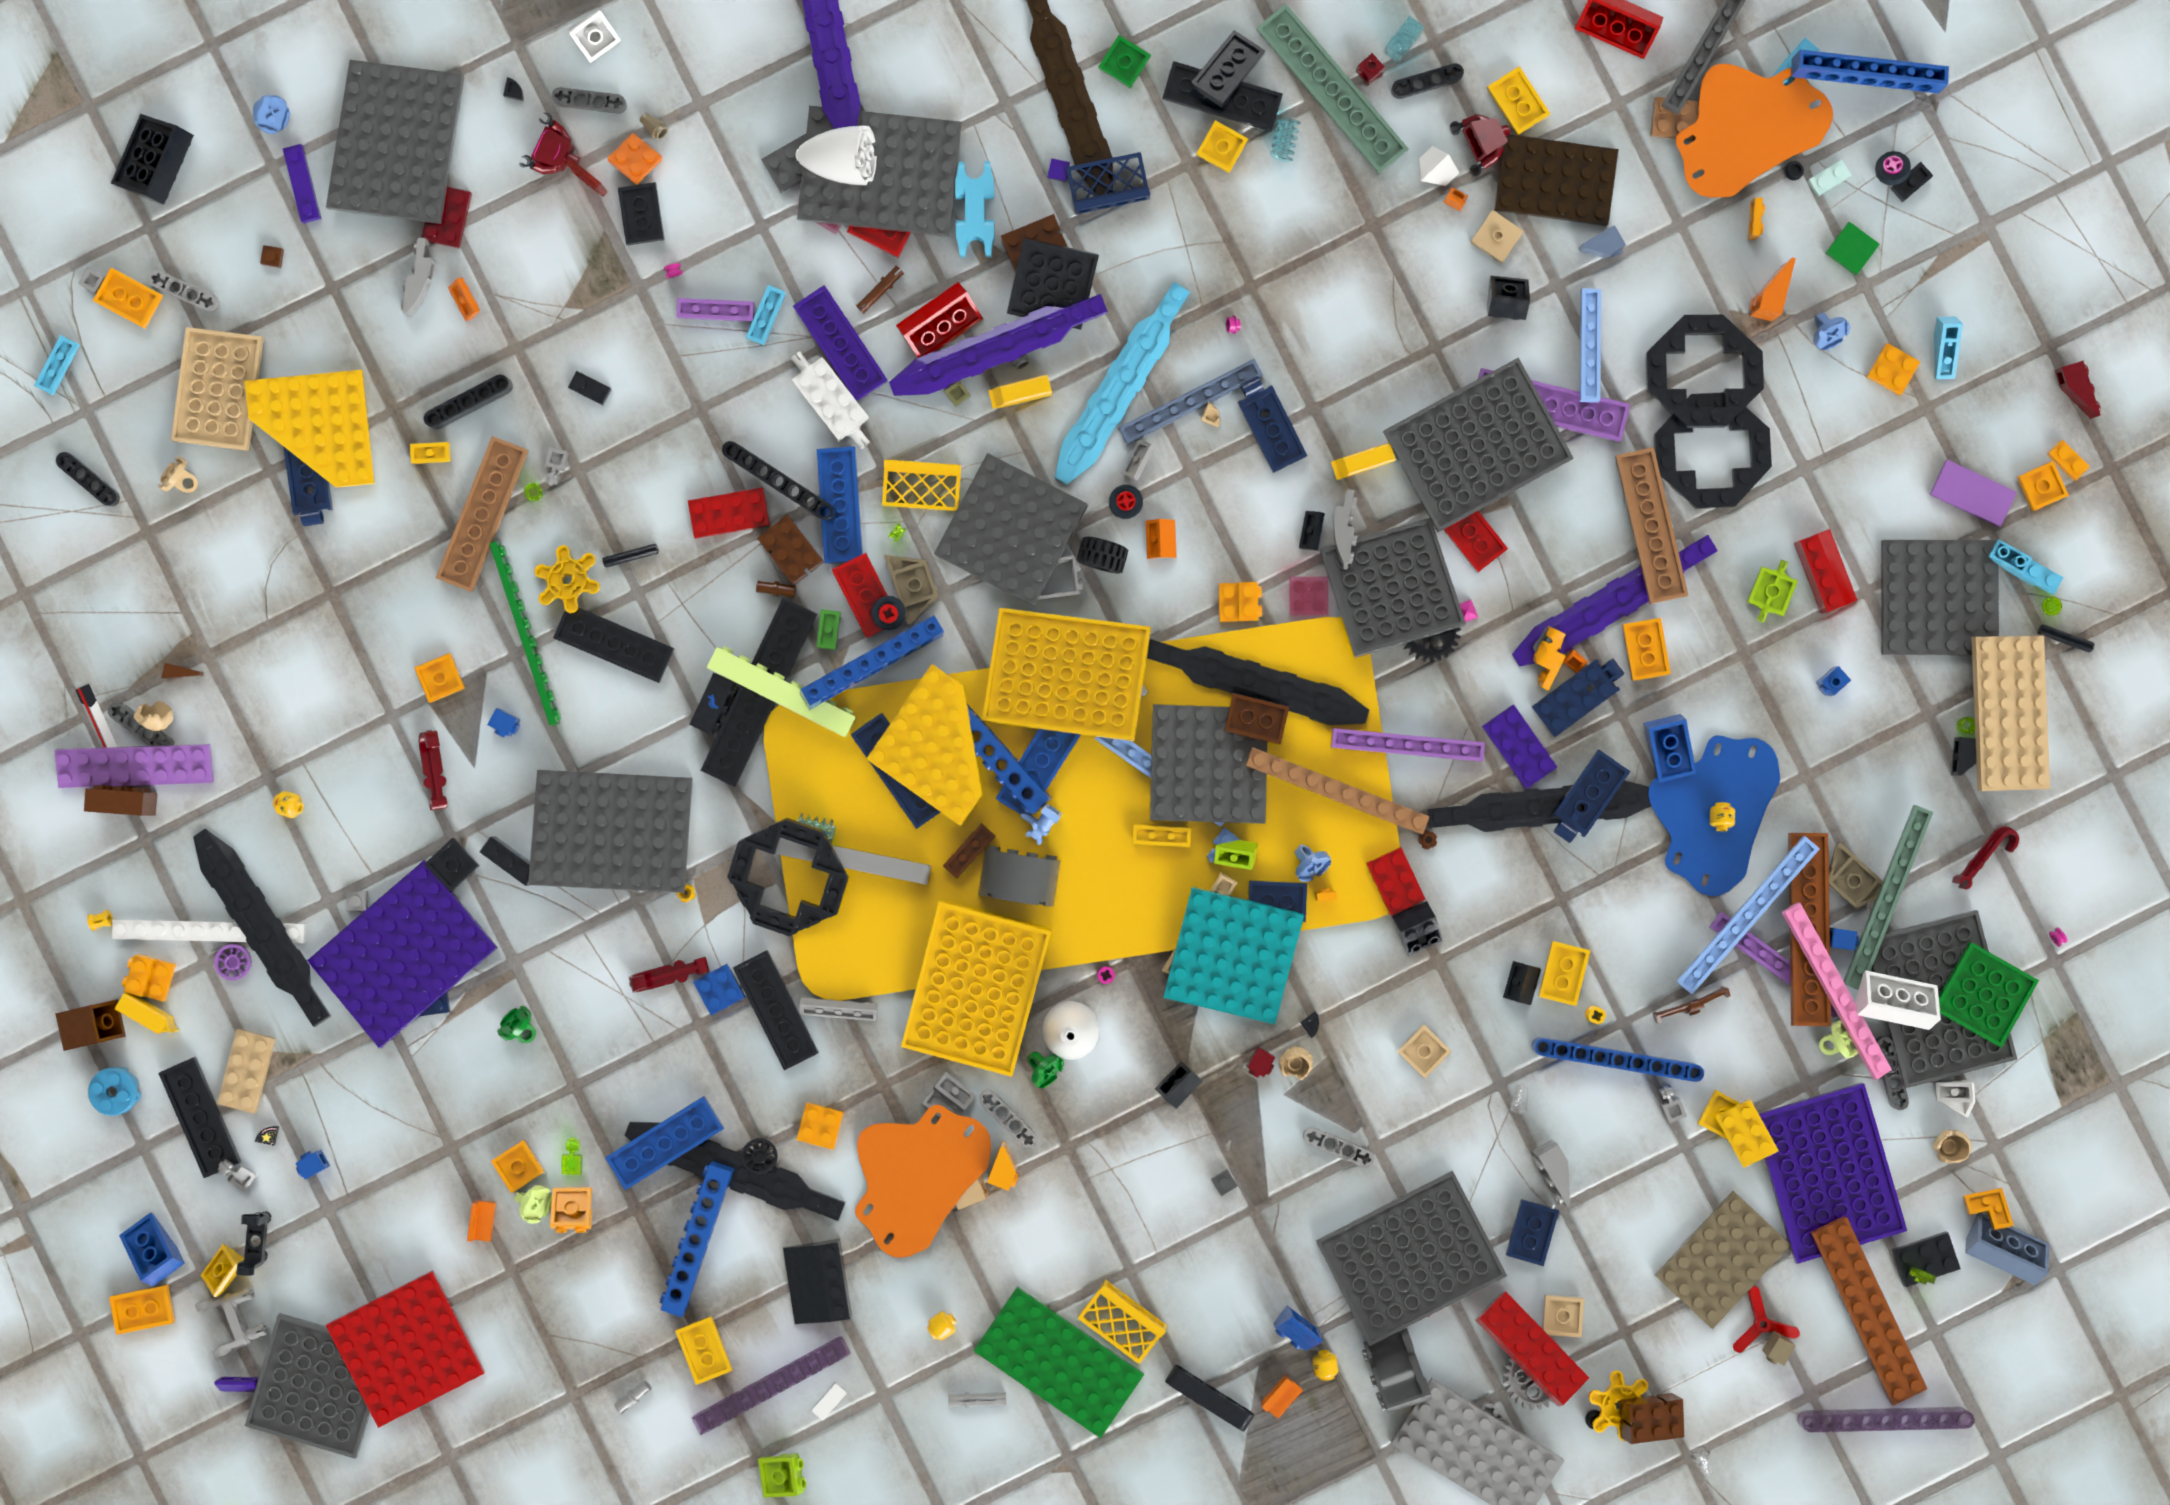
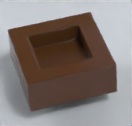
[260,245,284,268]

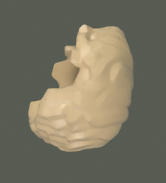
[134,701,173,731]
[1279,1046,1313,1080]
[1932,1130,1972,1163]

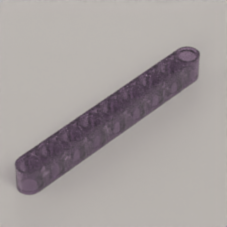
[691,1336,851,1435]
[1797,1407,1975,1433]

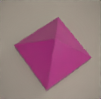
[1460,600,1478,622]

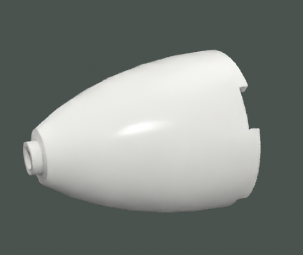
[796,126,877,185]
[1042,1001,1100,1060]

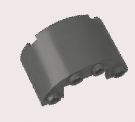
[978,846,1061,907]
[1362,1328,1432,1413]

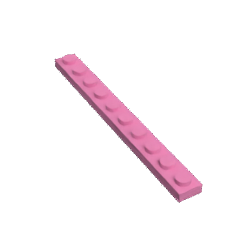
[1781,902,1892,1080]

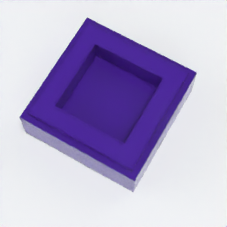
[1047,158,1070,182]

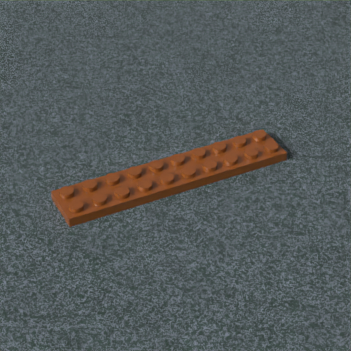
[1788,833,1831,1026]
[1810,1216,1928,1406]

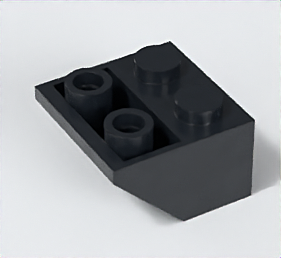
[1392,901,1443,956]

